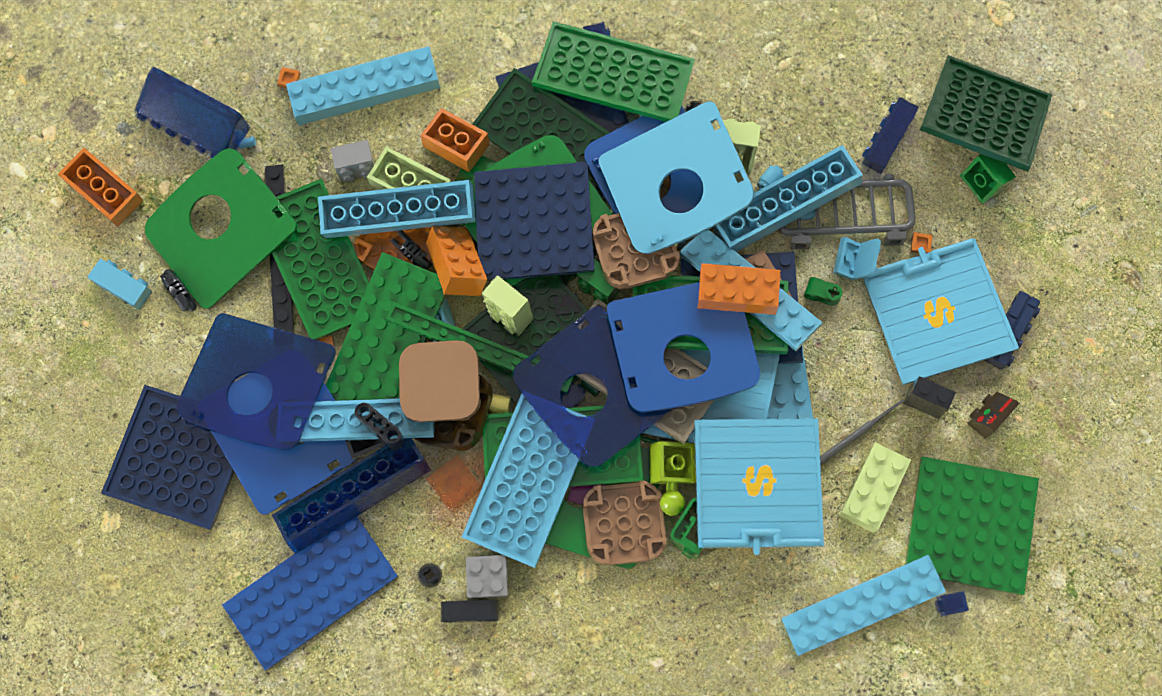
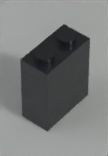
[903,376,956,419]

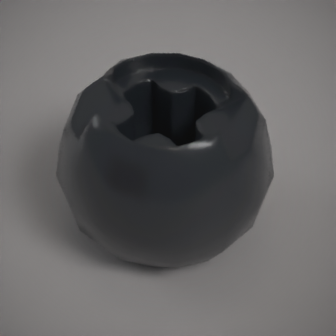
[417,563,442,588]

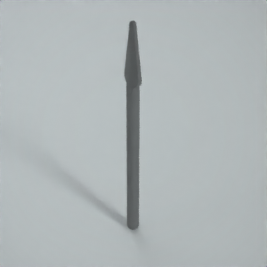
[820,399,904,466]

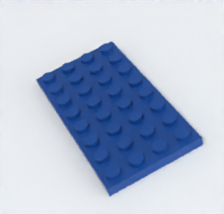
[222,512,399,671]

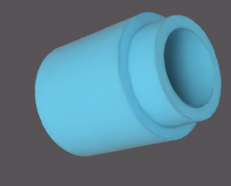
[757,165,784,189]

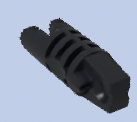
[390,230,433,270]
[160,269,197,311]

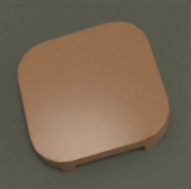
[592,213,680,289]
[399,341,481,423]
[583,481,667,566]

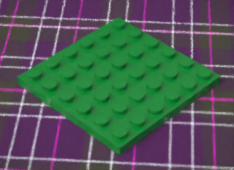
[905,456,1039,596]

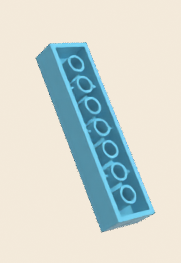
[286,46,440,125]
[712,145,863,252]
[318,180,476,238]

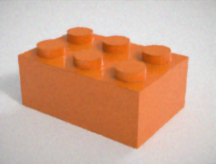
[420,108,490,172]

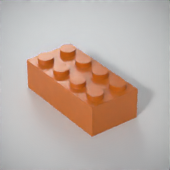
[58,148,144,227]
[426,226,487,296]
[698,263,781,315]

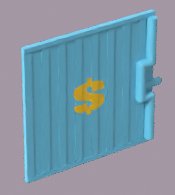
[863,238,1019,385]
[695,419,824,555]

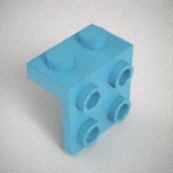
[833,237,881,281]

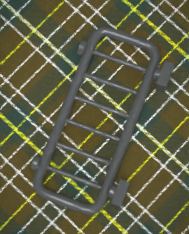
[778,174,916,250]

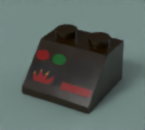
[967,392,1020,439]

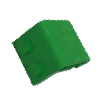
[669,498,703,560]

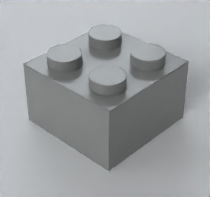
[331,140,375,182]
[466,555,509,600]

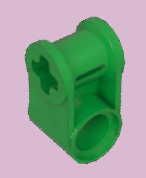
[804,277,843,306]

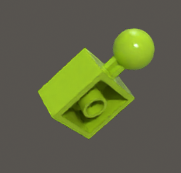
[650,441,696,516]

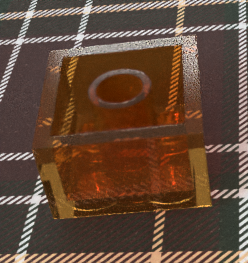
[426,455,482,513]

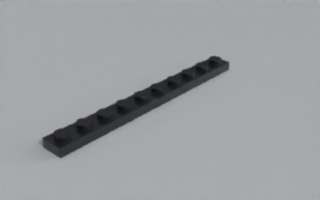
[265,164,295,347]

